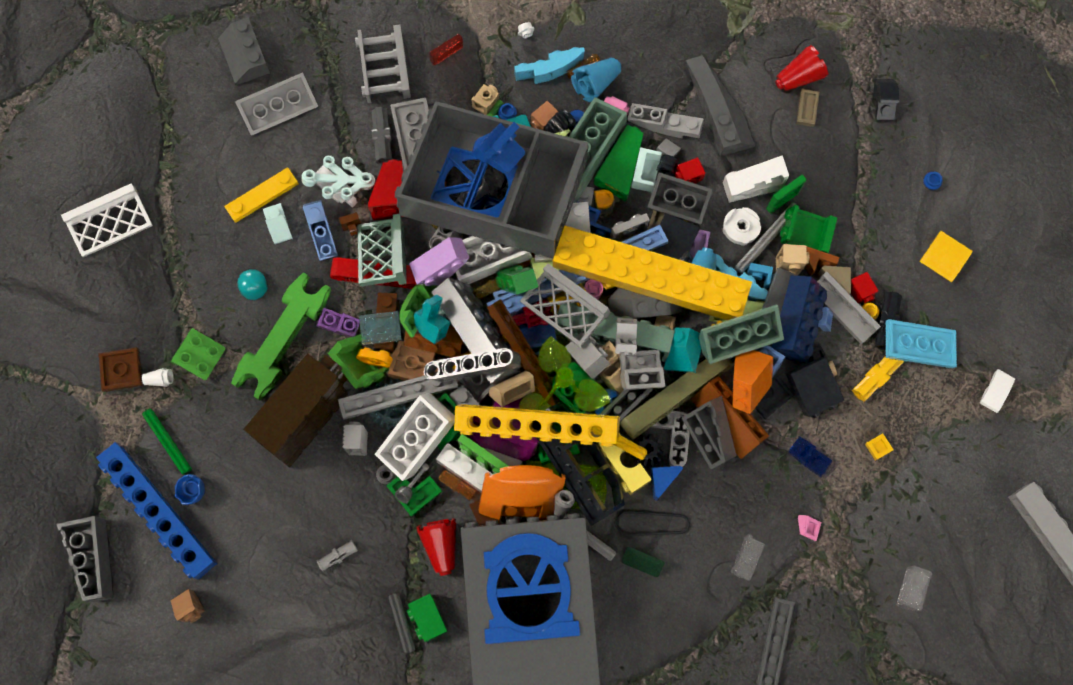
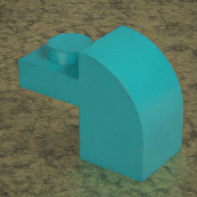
[414,295,450,344]

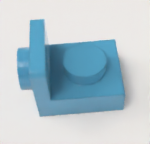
[746,263,775,290]

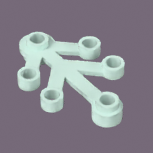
[302,156,375,200]

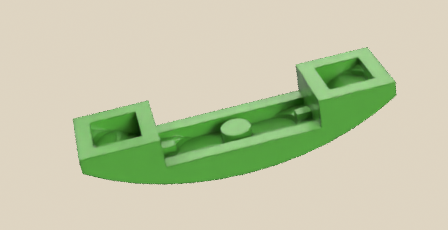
[400,284,437,337]

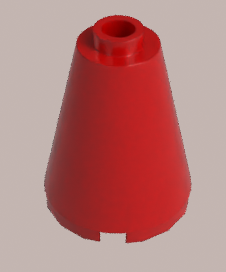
[775,45,829,91]
[416,518,456,576]

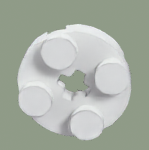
[723,207,761,246]

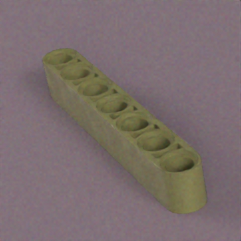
[620,358,735,439]

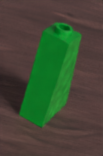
[594,124,643,202]

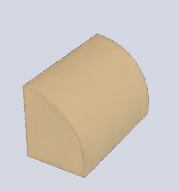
[489,371,535,407]

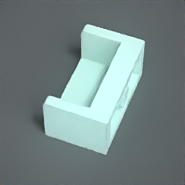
[631,147,662,192]

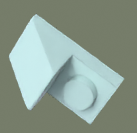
[263,203,293,244]

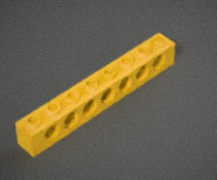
[454,404,620,447]

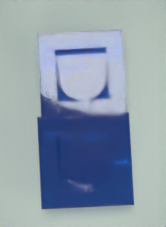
[788,436,832,478]

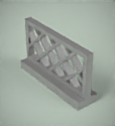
[520,264,611,348]

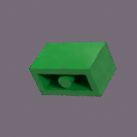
[407,594,448,642]

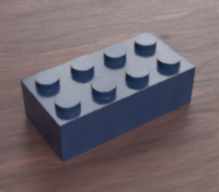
[772,275,827,363]

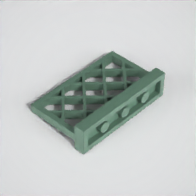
[357,214,407,287]

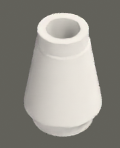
[142,368,174,387]

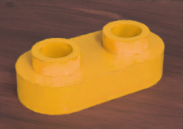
[356,347,393,368]

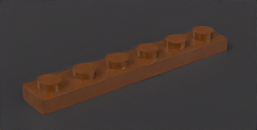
[487,299,561,407]

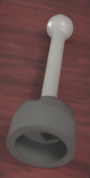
[395,463,429,503]

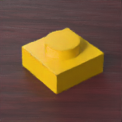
[865,433,893,461]

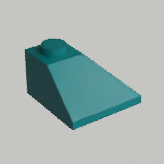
[664,328,701,373]

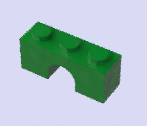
[495,265,539,295]

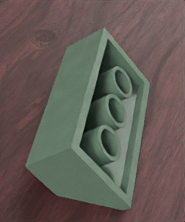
[699,305,784,364]

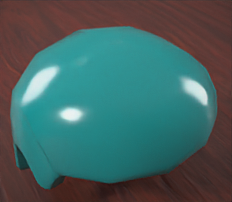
[237,269,268,300]

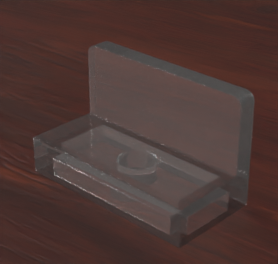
[730,534,765,581]

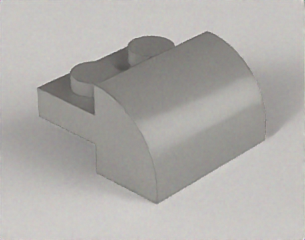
[619,350,665,390]

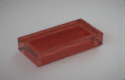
[429,34,463,65]

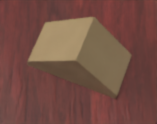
[817,266,851,294]

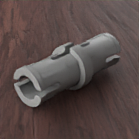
[316,540,358,572]

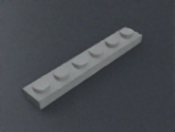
[338,368,458,420]

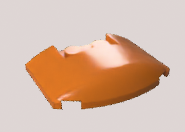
[478,465,566,520]

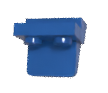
[471,122,525,174]

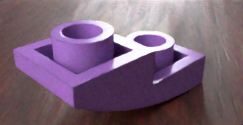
[316,308,361,337]

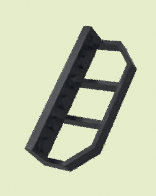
[532,402,625,526]

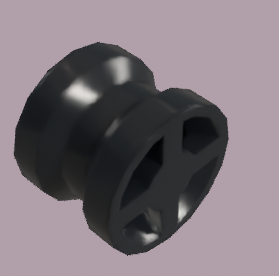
[656,155,679,176]

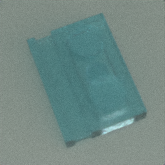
[359,311,402,345]

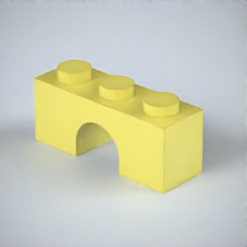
[598,433,652,495]

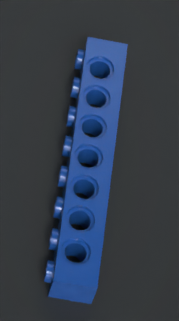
[96,442,218,580]

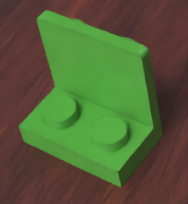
[170,328,226,380]

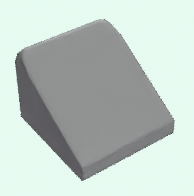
[656,138,681,157]

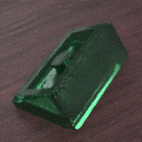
[621,547,665,577]

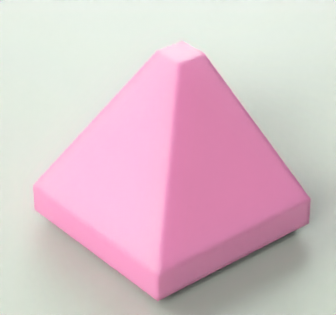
[798,515,822,541]

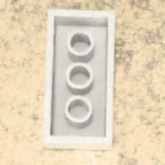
[455,236,533,284]
[375,393,455,481]

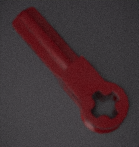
[498,300,553,329]

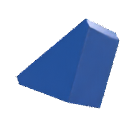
[651,466,683,501]

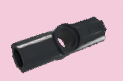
[874,291,902,350]

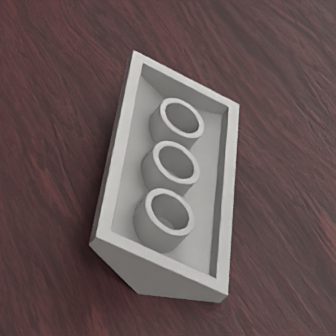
[235,72,318,136]

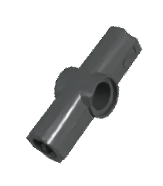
[371,107,392,164]

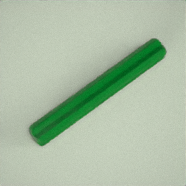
[142,408,192,475]

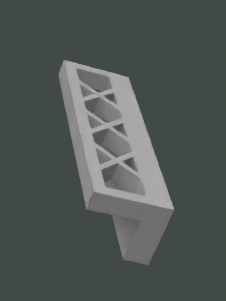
[817,271,881,344]

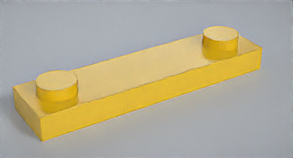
[224,167,299,223]

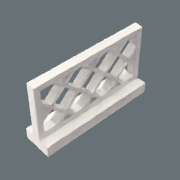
[61,184,153,257]

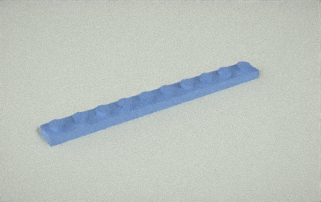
[487,225,668,322]

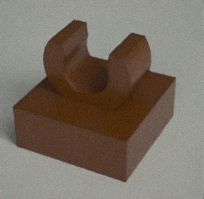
[339,212,361,236]

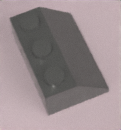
[218,18,270,85]
[647,172,713,225]

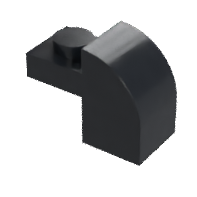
[873,79,899,120]

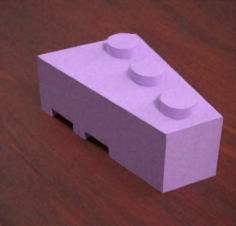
[410,237,469,286]

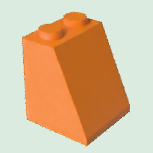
[733,350,773,414]

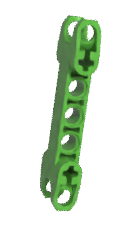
[231,272,331,401]

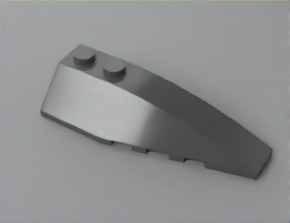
[685,55,755,157]

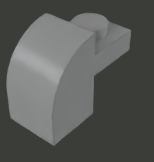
[615,318,637,355]

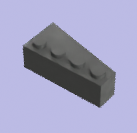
[56,516,113,602]

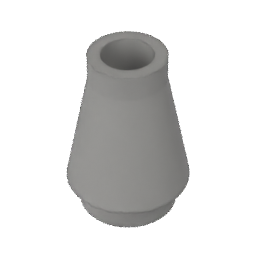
[554,490,575,518]

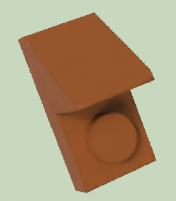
[805,246,839,277]

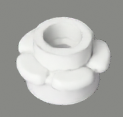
[518,22,535,38]

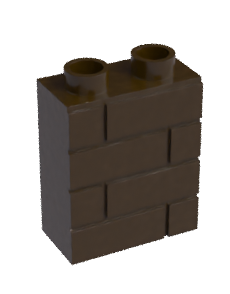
[243,353,348,468]

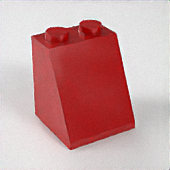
[368,159,404,220]

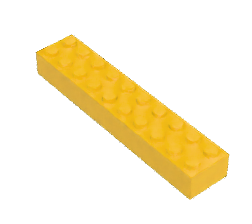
[553,225,752,321]

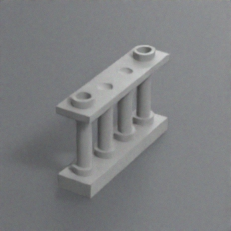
[355,25,411,103]

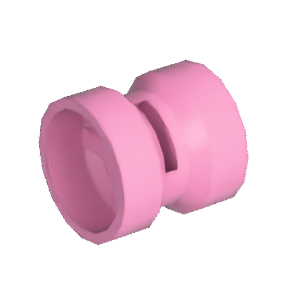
[584,279,603,300]

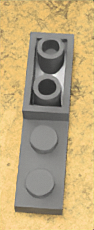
[627,103,704,138]

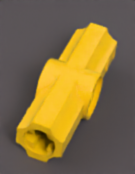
[852,356,904,402]

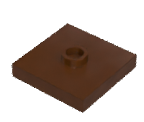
[98,347,143,392]

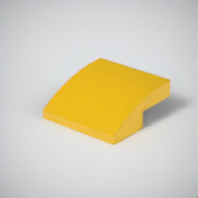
[919,231,973,282]

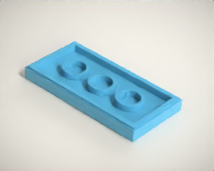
[886,319,957,368]

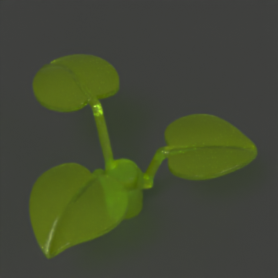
[519,336,611,412]

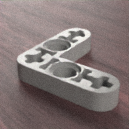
[652,411,690,467]

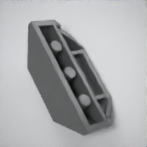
[608,288,684,318]

